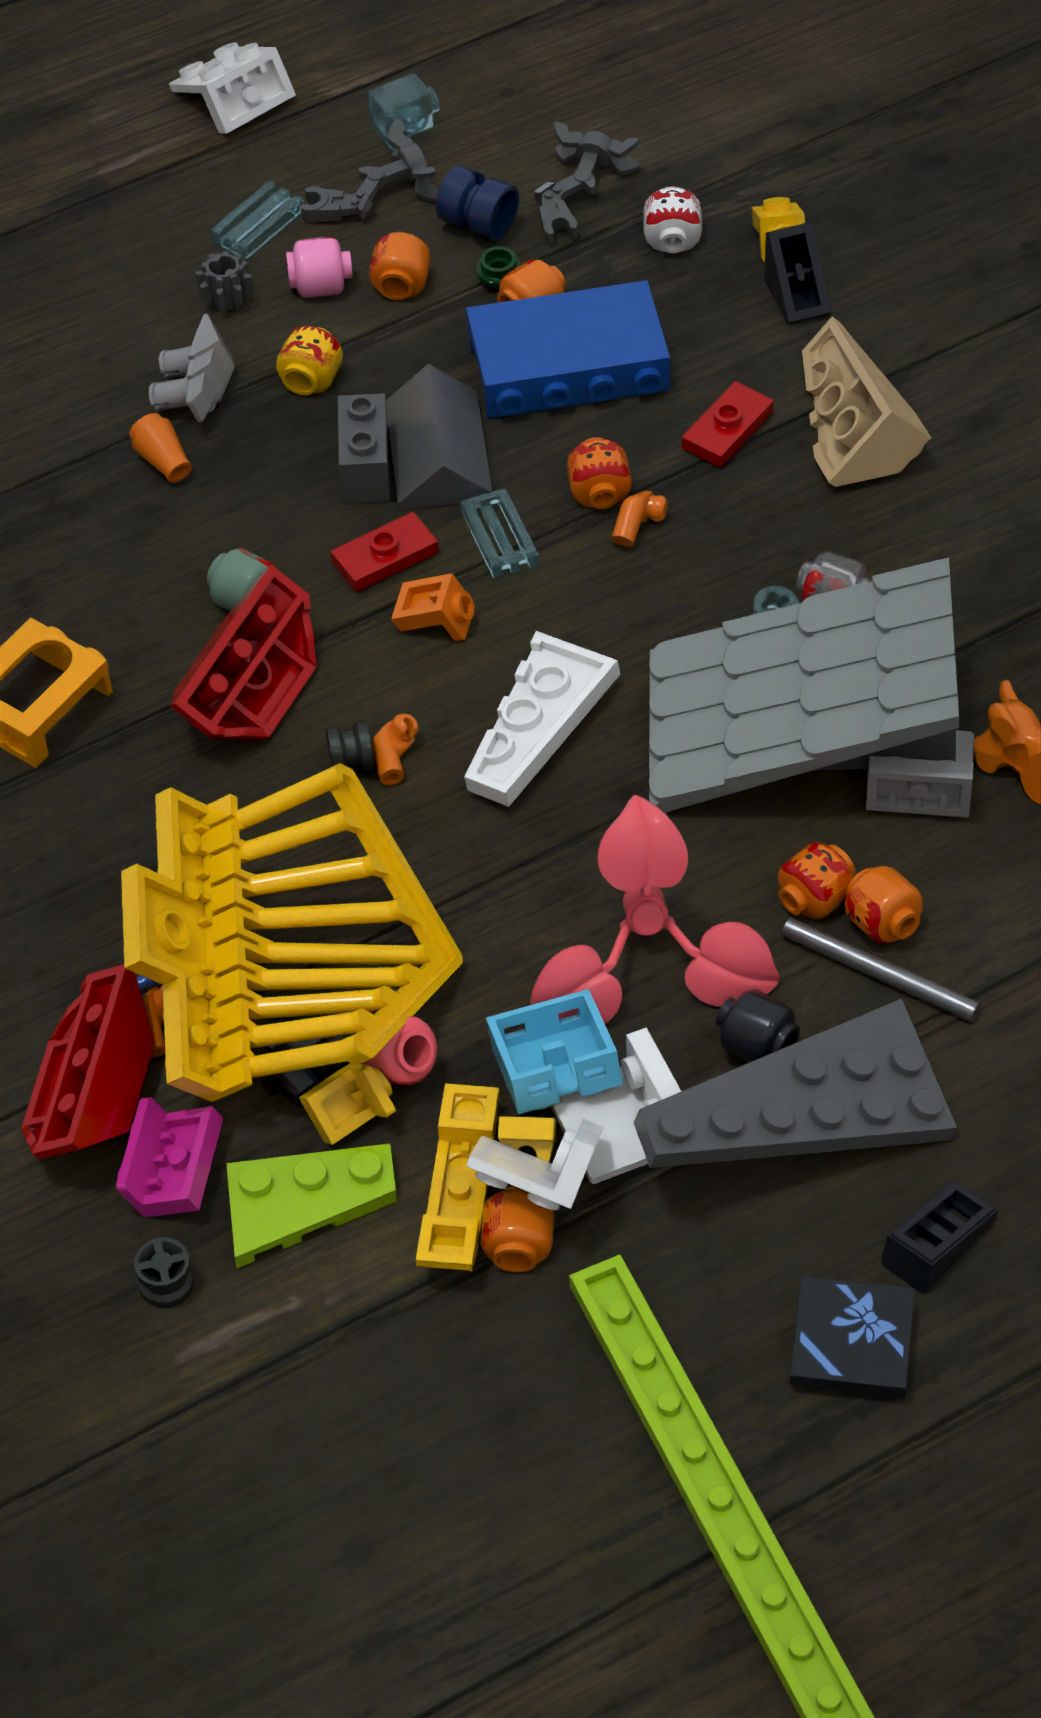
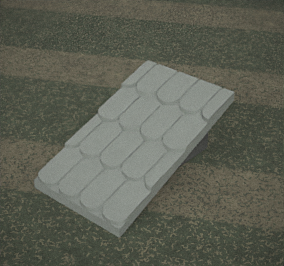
[649,557,959,813]

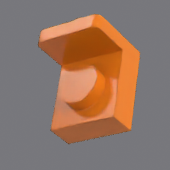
[391,573,475,641]

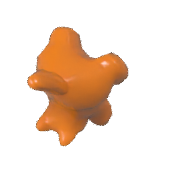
[973,680,1041,805]

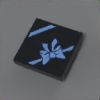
[790,1276,915,1398]

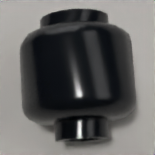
[716,989,800,1063]

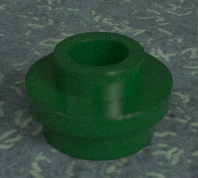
[476,246,521,288]

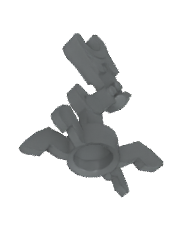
[301,118,439,223]
[534,121,639,246]

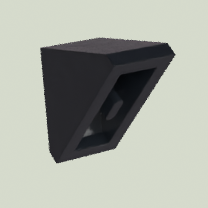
[764,222,832,323]

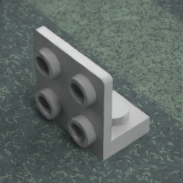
[866,730,974,818]

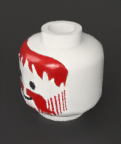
[643,186,702,253]

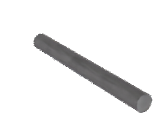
[782,917,980,1022]

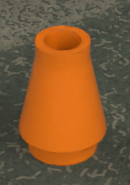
[129,413,192,483]

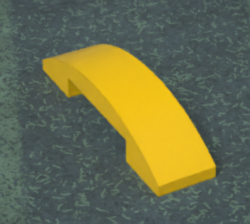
[416,1083,499,1271]

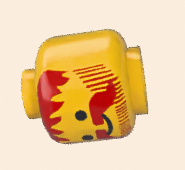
[276,326,343,396]

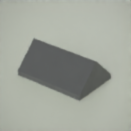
[386,363,493,510]

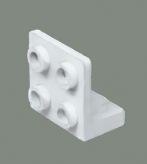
[169,42,296,134]
[550,1028,681,1184]
[466,1118,604,1210]

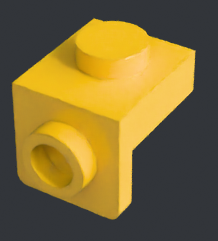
[752,197,805,262]
[299,1063,396,1145]

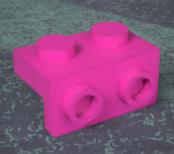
[116,1097,223,1218]

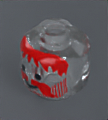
[796,551,872,602]

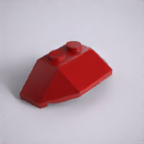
[170,564,316,741]
[21,964,155,1160]

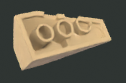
[802,317,931,487]

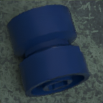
[436,165,519,241]

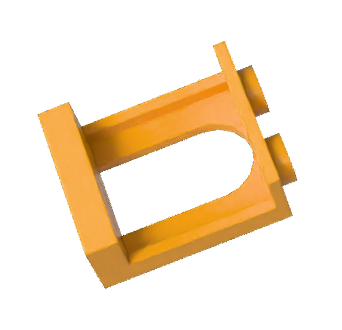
[0,617,113,768]

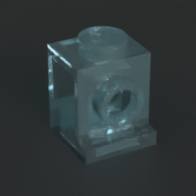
[368,73,440,150]

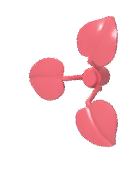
[530,795,780,1024]

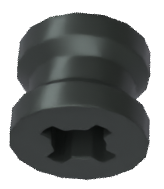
[325,721,375,772]
[134,1237,194,1308]

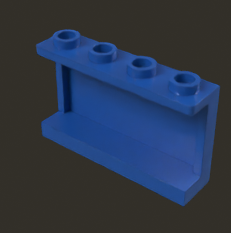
[466,280,670,418]

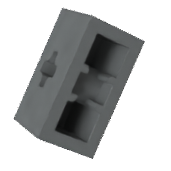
[338,393,390,504]

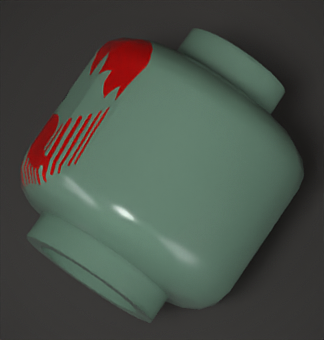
[206,548,276,612]

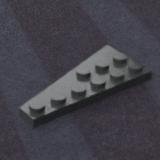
[633,998,957,1168]

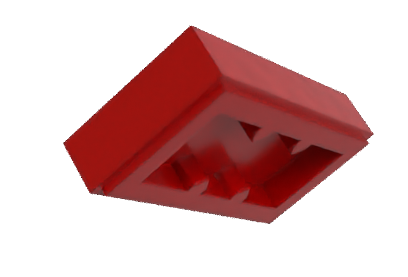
[682,381,774,468]
[330,512,439,592]

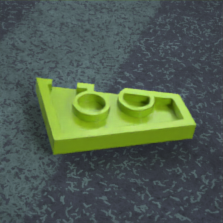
[227,1144,397,1269]

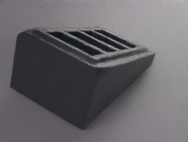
[881,1181,998,1292]

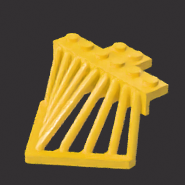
[121,763,463,1102]

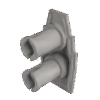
[149,314,235,422]

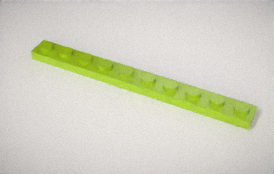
[569,1254,875,1718]

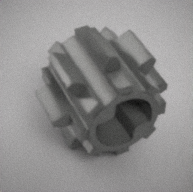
[195,251,254,313]

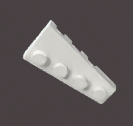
[464,631,620,807]

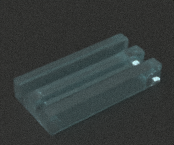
[211,180,303,260]
[461,488,539,579]

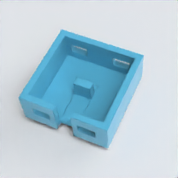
[486,989,623,1114]

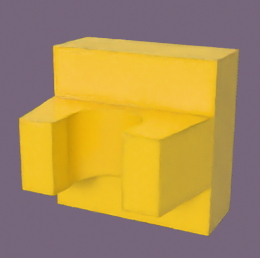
[498,1116,556,1163]

